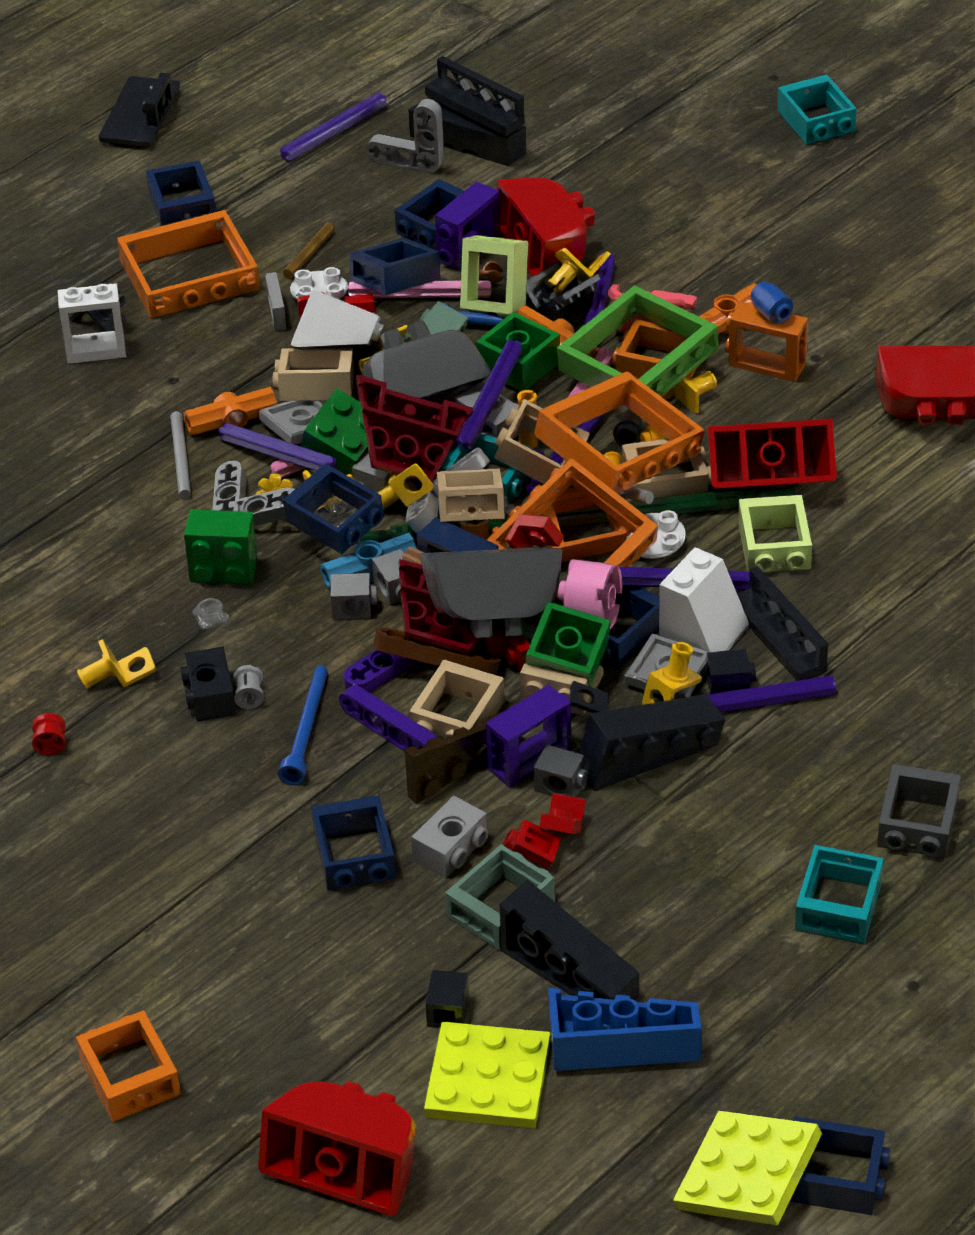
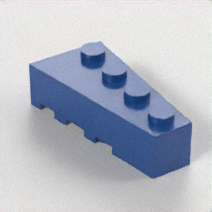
[548,988,702,1071]

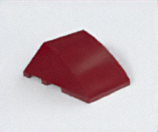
[356,374,474,482]
[398,559,501,654]

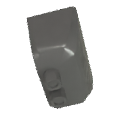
[362,320,491,401]
[420,547,562,638]

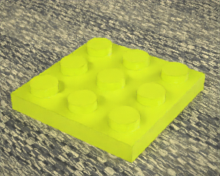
[424,1022,551,1129]
[673,1111,822,1225]

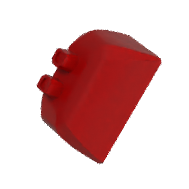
[497,177,595,277]
[875,346,975,425]
[708,419,837,489]
[258,1081,417,1217]

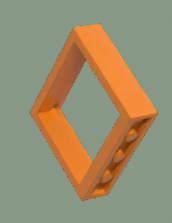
[117,210,260,318]
[534,371,705,493]
[487,458,658,606]

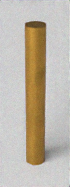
[283,223,335,279]

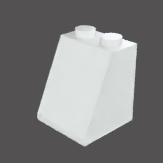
[291,289,384,348]
[659,547,749,652]

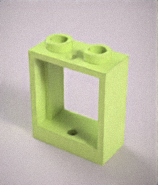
[460,235,528,317]
[738,495,812,572]

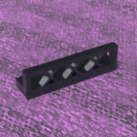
[425,56,525,136]
[737,566,828,681]

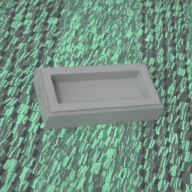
[265,272,286,332]

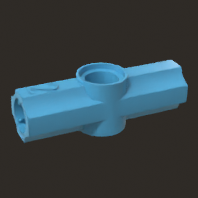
[320,533,417,590]

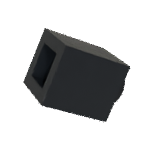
[706,649,756,694]
[425,970,469,1028]

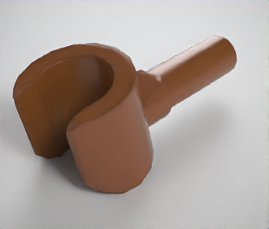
[479,261,504,283]

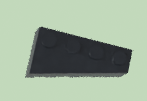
[408,97,527,166]
[579,694,725,791]
[499,879,639,1000]

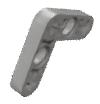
[365,99,444,173]
[405,447,490,533]
[212,461,295,526]

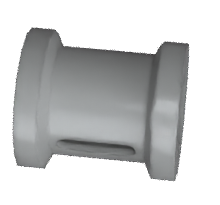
[233,665,264,709]

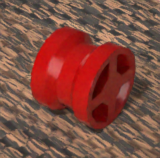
[32,713,66,756]

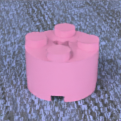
[558,559,622,629]

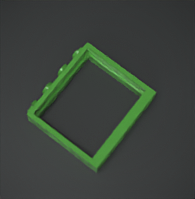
[557,285,719,397]

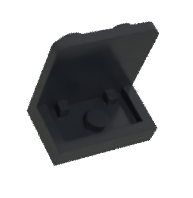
[526,261,602,316]

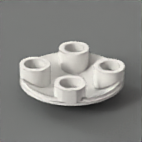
[290,267,348,300]
[626,510,686,558]

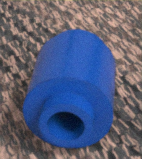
[750,282,794,324]

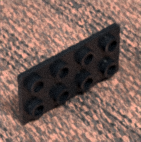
[99,73,180,147]

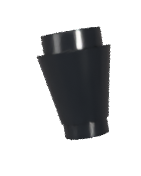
[613,409,643,447]

